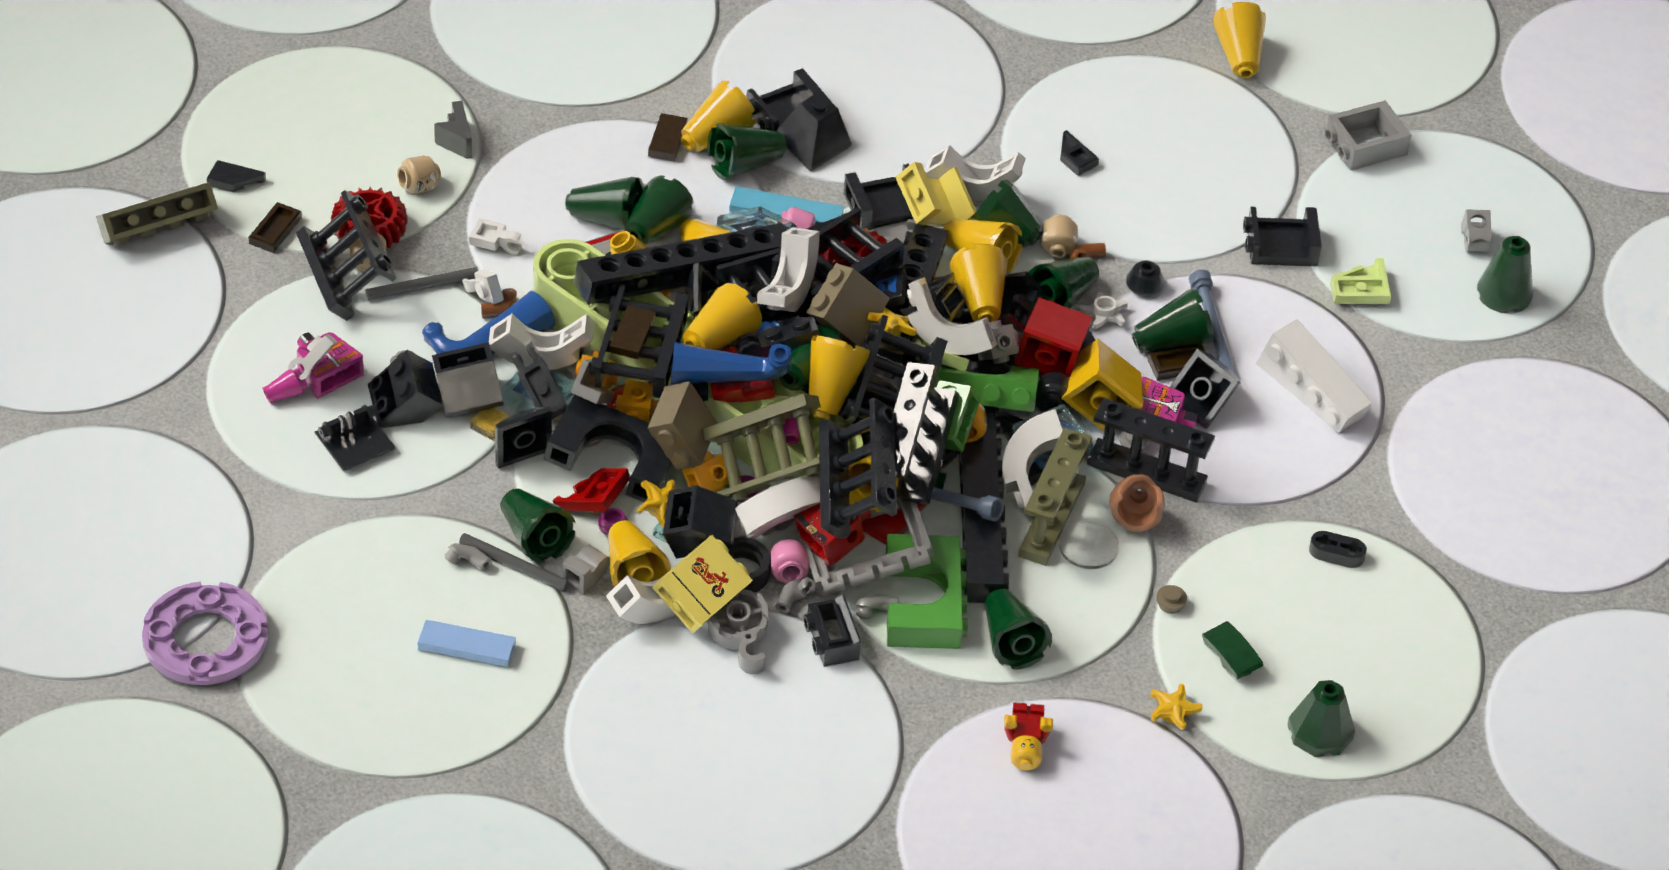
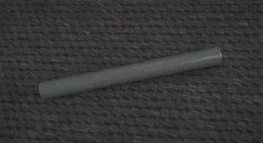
[365,267,478,300]
[459,533,569,592]

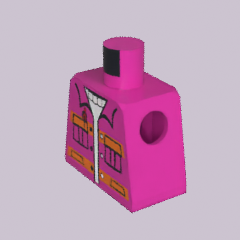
[296,332,364,399]
[1140,377,1198,428]

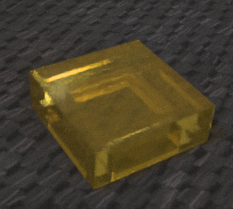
[470,408,509,441]

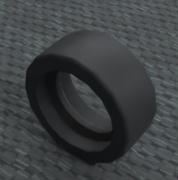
[728,537,771,593]

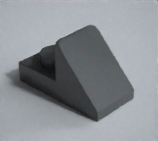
[434,101,472,159]

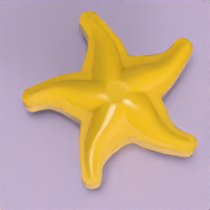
[867,307,917,336]
[637,480,675,529]
[1150,684,1203,730]

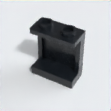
[746,68,831,131]
[844,163,914,230]
[1243,206,1322,267]

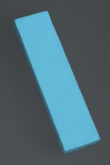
[729,186,844,225]

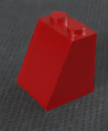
[1013,297,1093,378]

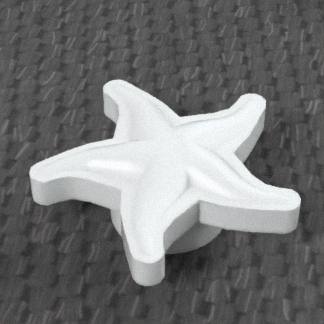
[1079,292,1128,329]

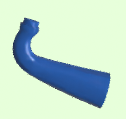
[422,291,555,354]
[670,342,792,385]

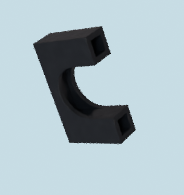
[543,394,674,502]

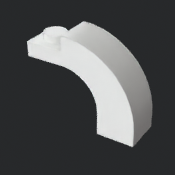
[925,145,1026,201]
[757,227,820,312]
[907,277,997,355]
[489,314,594,370]
[1002,409,1063,517]
[734,475,820,539]
[606,575,676,624]

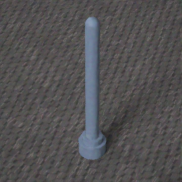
[1188,270,1236,375]
[899,478,1003,521]

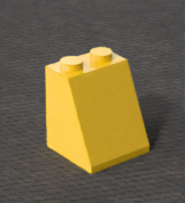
[1062,339,1143,432]

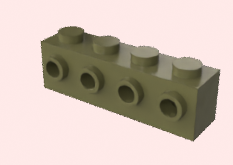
[96,182,218,246]

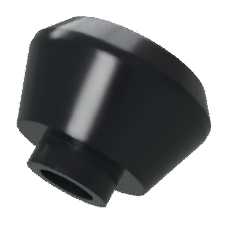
[1126,260,1164,297]

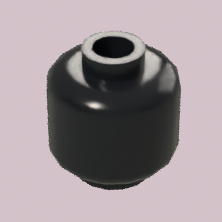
[1035,372,1070,415]

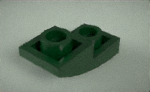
[1202,621,1264,680]

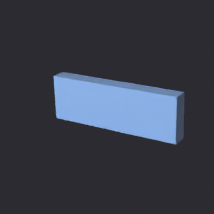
[417,620,516,667]

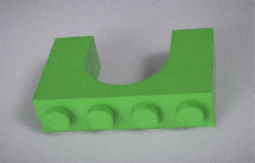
[922,363,1039,412]
[886,534,968,649]

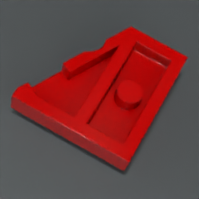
[552,468,630,513]

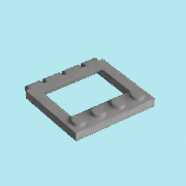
[800,478,934,595]

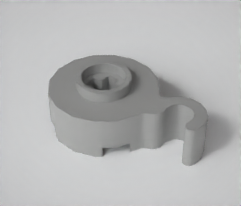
[707,589,769,674]

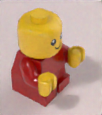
[1004,702,1053,770]

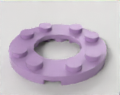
[142,581,268,685]

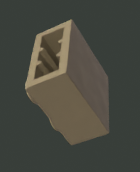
[806,263,890,347]
[648,381,718,470]

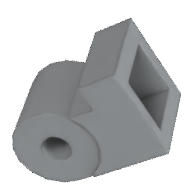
[1461,209,1492,252]
[563,544,610,595]

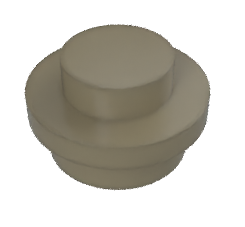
[1156,585,1187,614]

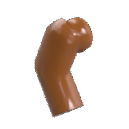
[1070,243,1106,259]
[481,288,519,318]

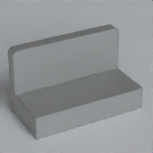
[570,359,615,404]

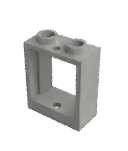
[1324,100,1412,170]

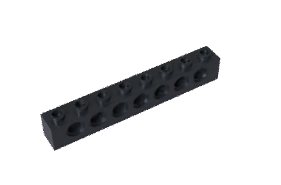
[573,223,787,305]
[863,223,948,365]

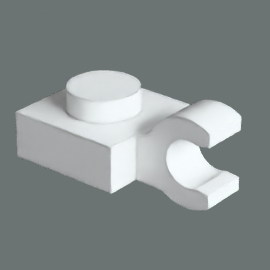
[469,218,522,255]
[463,269,504,304]
[288,334,337,380]

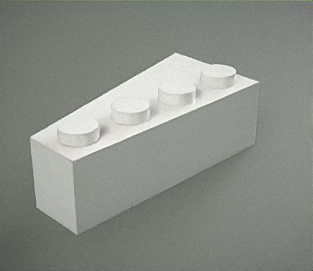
[1256,319,1372,433]

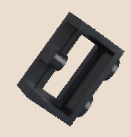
[996,271,1043,334]
[914,272,966,323]
[803,594,861,667]

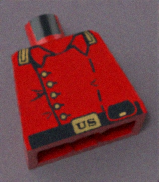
[793,504,872,567]

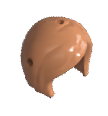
[1109,474,1165,533]

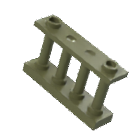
[702,394,821,502]
[1018,427,1092,566]

